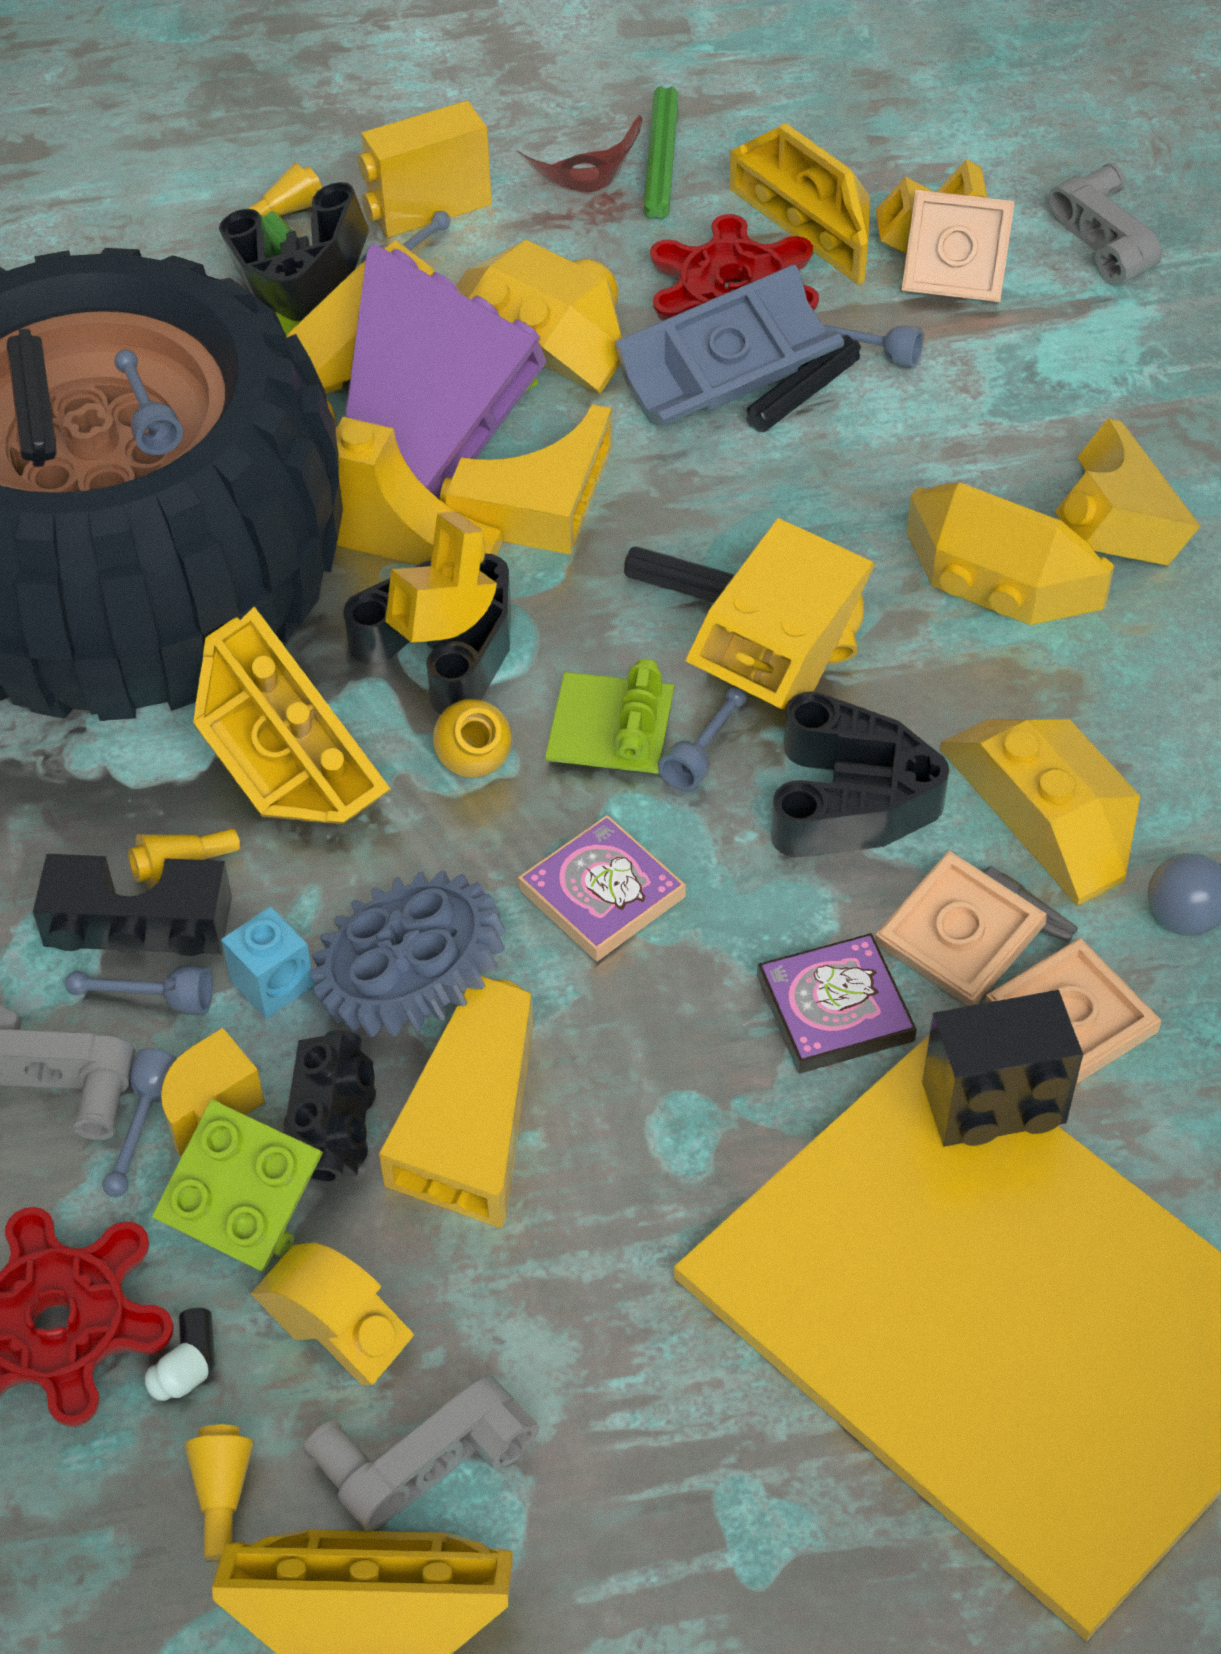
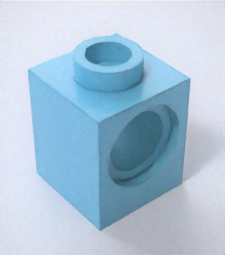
[221,906,315,1019]

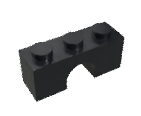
[33,854,232,956]

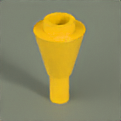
[247,162,323,216]
[128,828,240,890]
[184,1424,254,1561]

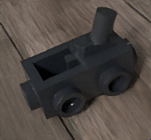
[283,1030,376,1184]

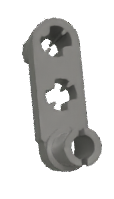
[1048,163,1162,286]
[0,1004,135,1140]
[303,1376,539,1531]

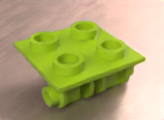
[545,659,675,774]
[152,1099,323,1272]

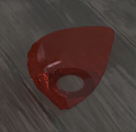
[516,115,642,192]

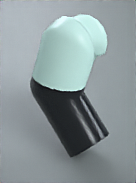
[145,1308,215,1401]

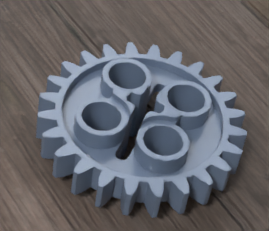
[310,870,506,1037]

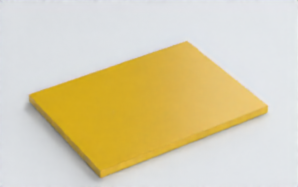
[674,1034,1221,1642]

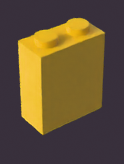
[357,100,492,238]

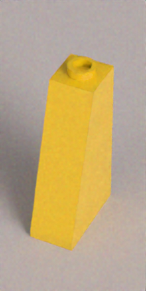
[379,976,534,1229]

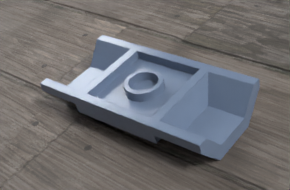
[615,264,844,426]

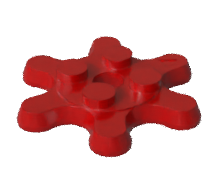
[650,214,819,321]
[0,1207,174,1427]

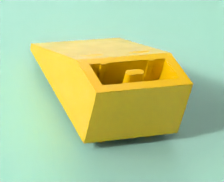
[685,518,876,710]

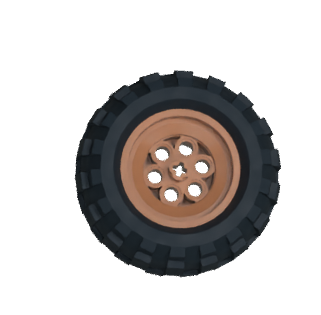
[0,248,343,721]

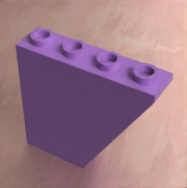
[346,243,547,500]

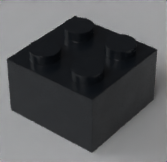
[922,990,1083,1147]

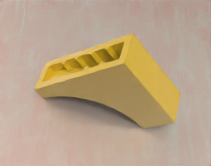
[440,404,612,555]
[336,417,502,565]
[1055,418,1201,566]

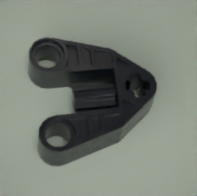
[219,182,369,321]
[344,554,511,715]
[771,692,949,858]

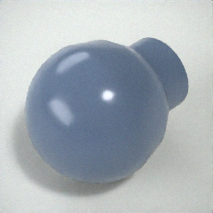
[1148,853,1221,936]

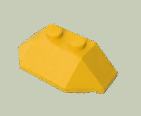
[729,123,871,285]
[456,239,623,395]
[906,482,1115,625]
[193,606,391,825]
[940,719,1140,906]
[212,1529,513,1654]

